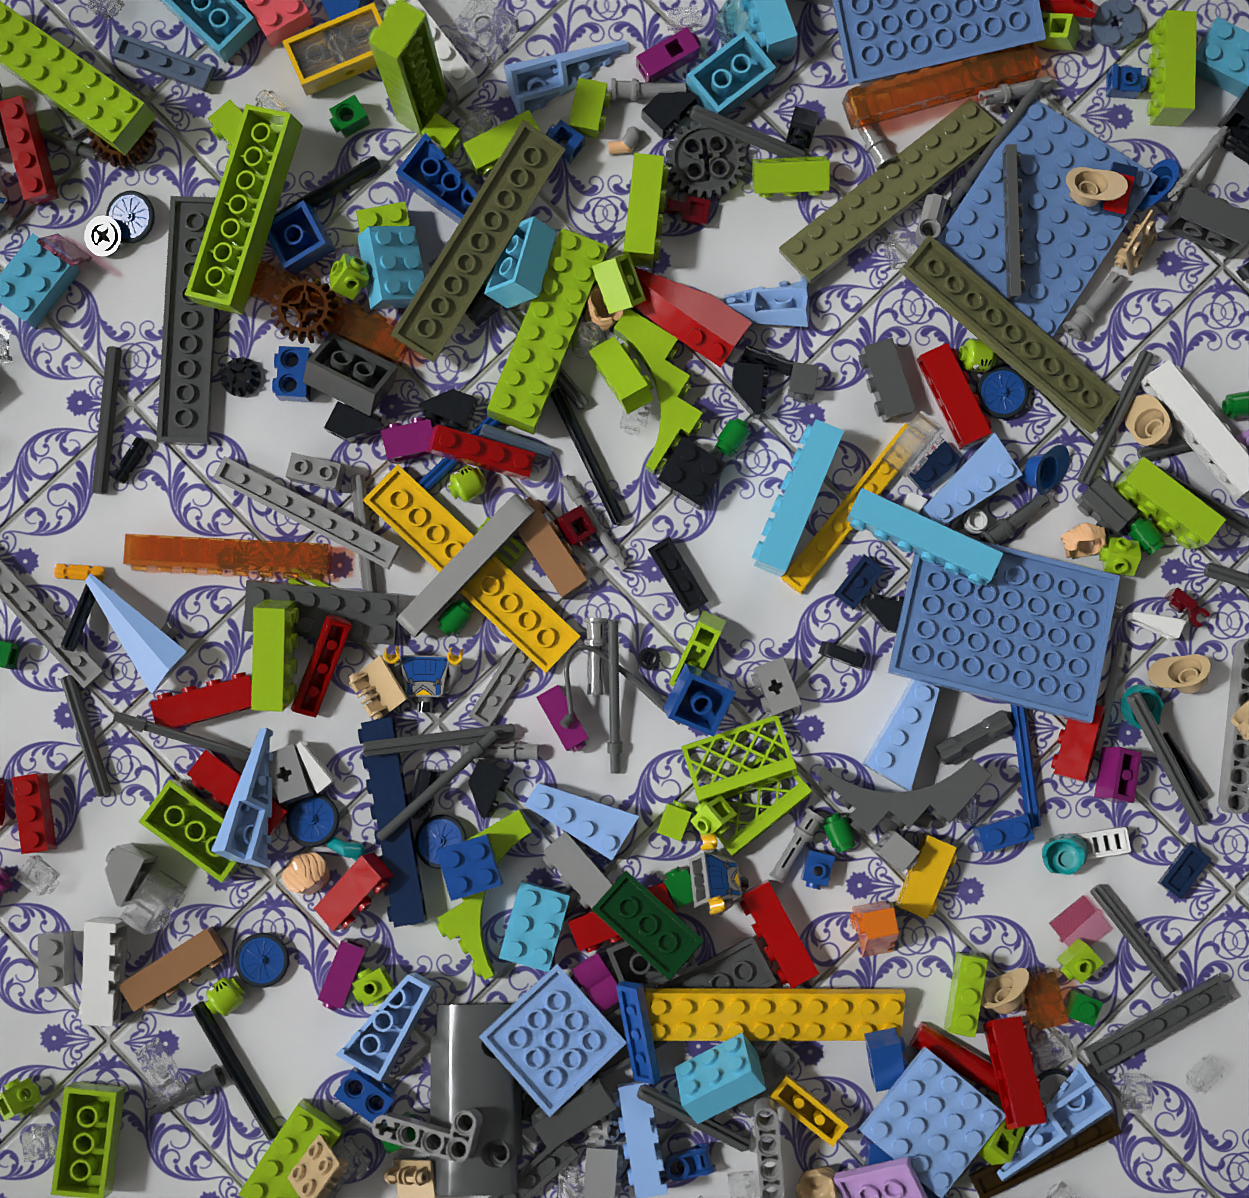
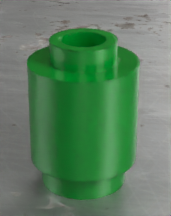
[1222,391,1249,419]
[715,418,750,457]
[1127,517,1165,556]
[437,598,474,637]
[823,812,856,853]

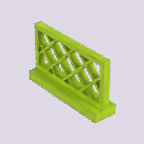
[681,714,798,804]
[694,746,812,857]

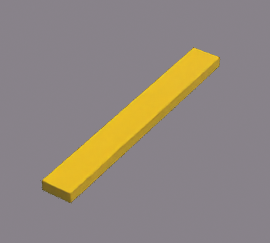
[781,423,925,594]

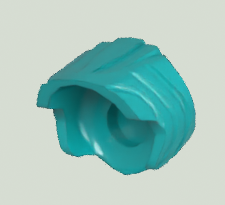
[1120,685,1164,730]
[1041,833,1088,875]

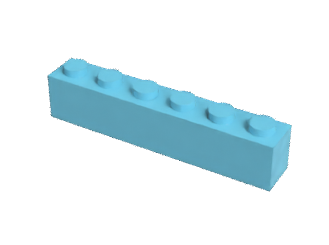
[846,488,1003,586]

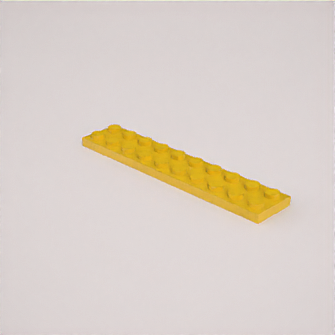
[363,464,581,673]
[645,988,905,1041]

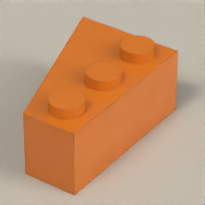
[849,901,899,958]

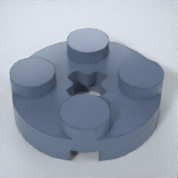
[1090,0,1142,50]

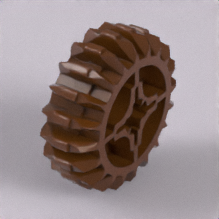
[88,122,157,169]
[270,275,340,344]

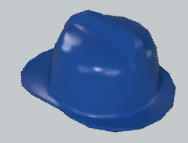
[1136,159,1180,210]
[1019,445,1070,495]

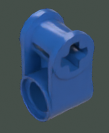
[664,1143,716,1182]

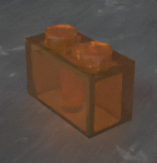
[1023,968,1069,1030]

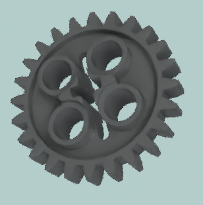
[665,121,746,200]

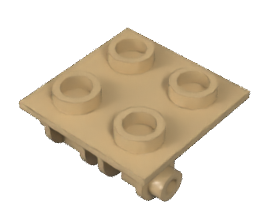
[1114,210,1158,275]
[348,655,408,720]
[287,1134,348,1198]
[383,1159,437,1198]

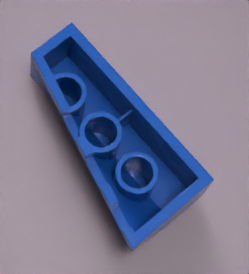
[396,133,477,224]

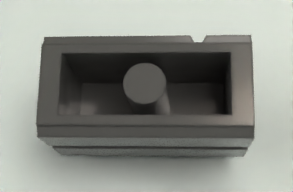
[1075,476,1138,535]

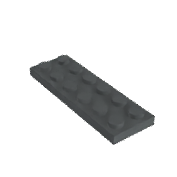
[243,580,399,645]

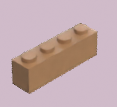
[517,496,589,599]
[118,926,228,1012]

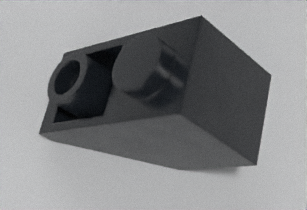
[641,93,698,139]
[786,106,819,149]
[731,362,768,419]
[418,389,478,431]
[324,401,386,443]
[861,594,904,633]
[468,759,510,819]

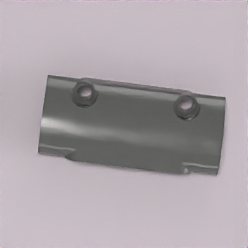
[430,1003,523,1196]

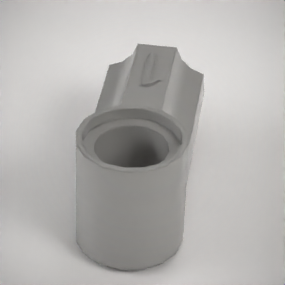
[914,193,947,246]

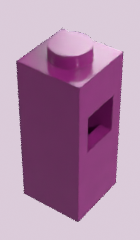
[636,27,701,82]
[536,685,589,752]
[317,938,369,1011]

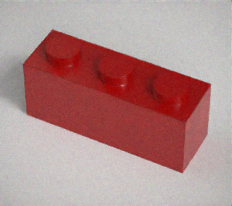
[1051,705,1106,783]
[12,773,57,854]
[313,852,394,931]

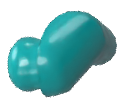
[327,836,365,861]

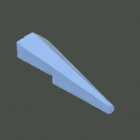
[504,40,629,115]
[722,277,810,327]
[85,573,187,695]
[211,728,273,868]
[997,1063,1114,1182]

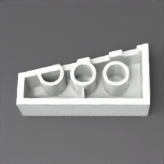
[79,917,130,1027]

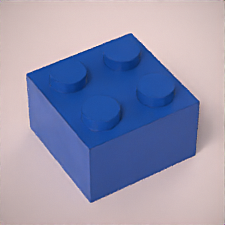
[268,200,336,275]
[663,663,736,737]
[436,833,503,901]

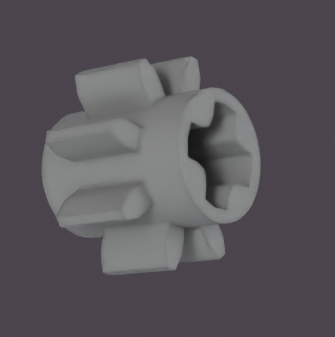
[587,1113,620,1147]

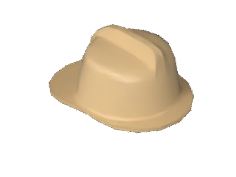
[1066,167,1128,207]
[1124,394,1173,446]
[1148,654,1211,694]
[980,968,1030,1014]

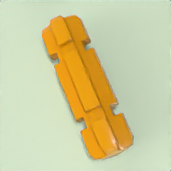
[54,563,105,581]

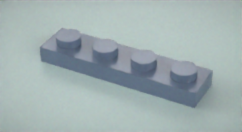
[111,33,214,92]

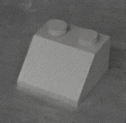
[105,843,158,907]

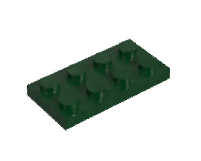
[591,871,704,982]

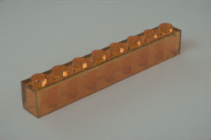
[842,43,1042,130]
[249,261,409,366]
[123,534,333,581]

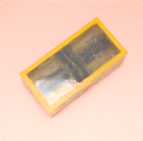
[282,2,382,96]

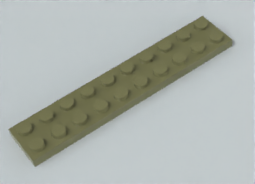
[779,98,1001,285]
[390,120,565,363]
[899,234,1120,434]

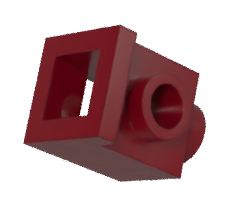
[553,505,596,547]

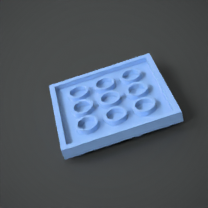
[478,964,627,1117]
[859,1046,1005,1198]

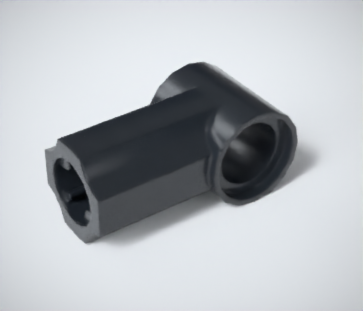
[408,769,438,820]

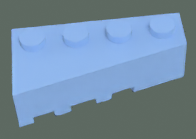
[919,432,1023,525]
[862,679,940,791]
[525,783,639,860]
[336,972,437,1081]
[613,1080,668,1198]

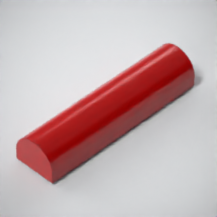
[291,614,352,718]
[909,1022,999,1096]

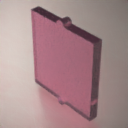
[37,233,92,266]
[1049,895,1111,947]

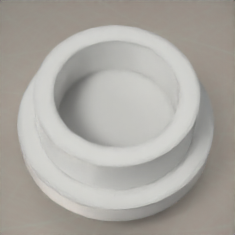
[963,509,988,534]

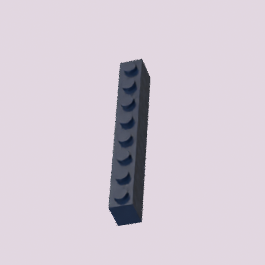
[358,717,428,928]

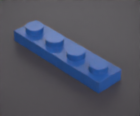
[616,981,661,1085]

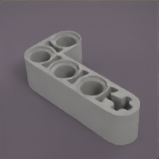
[372,1108,483,1162]

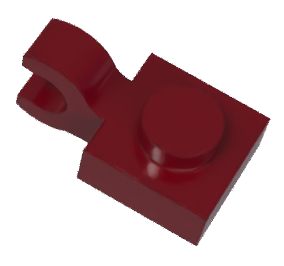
[665,195,711,227]
[1164,587,1210,628]

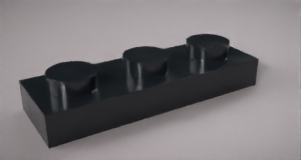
[648,536,708,615]

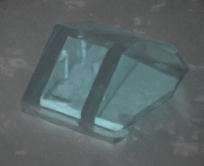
[715,0,739,46]

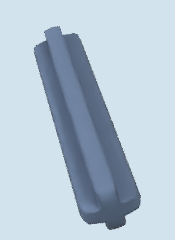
[479,424,552,460]

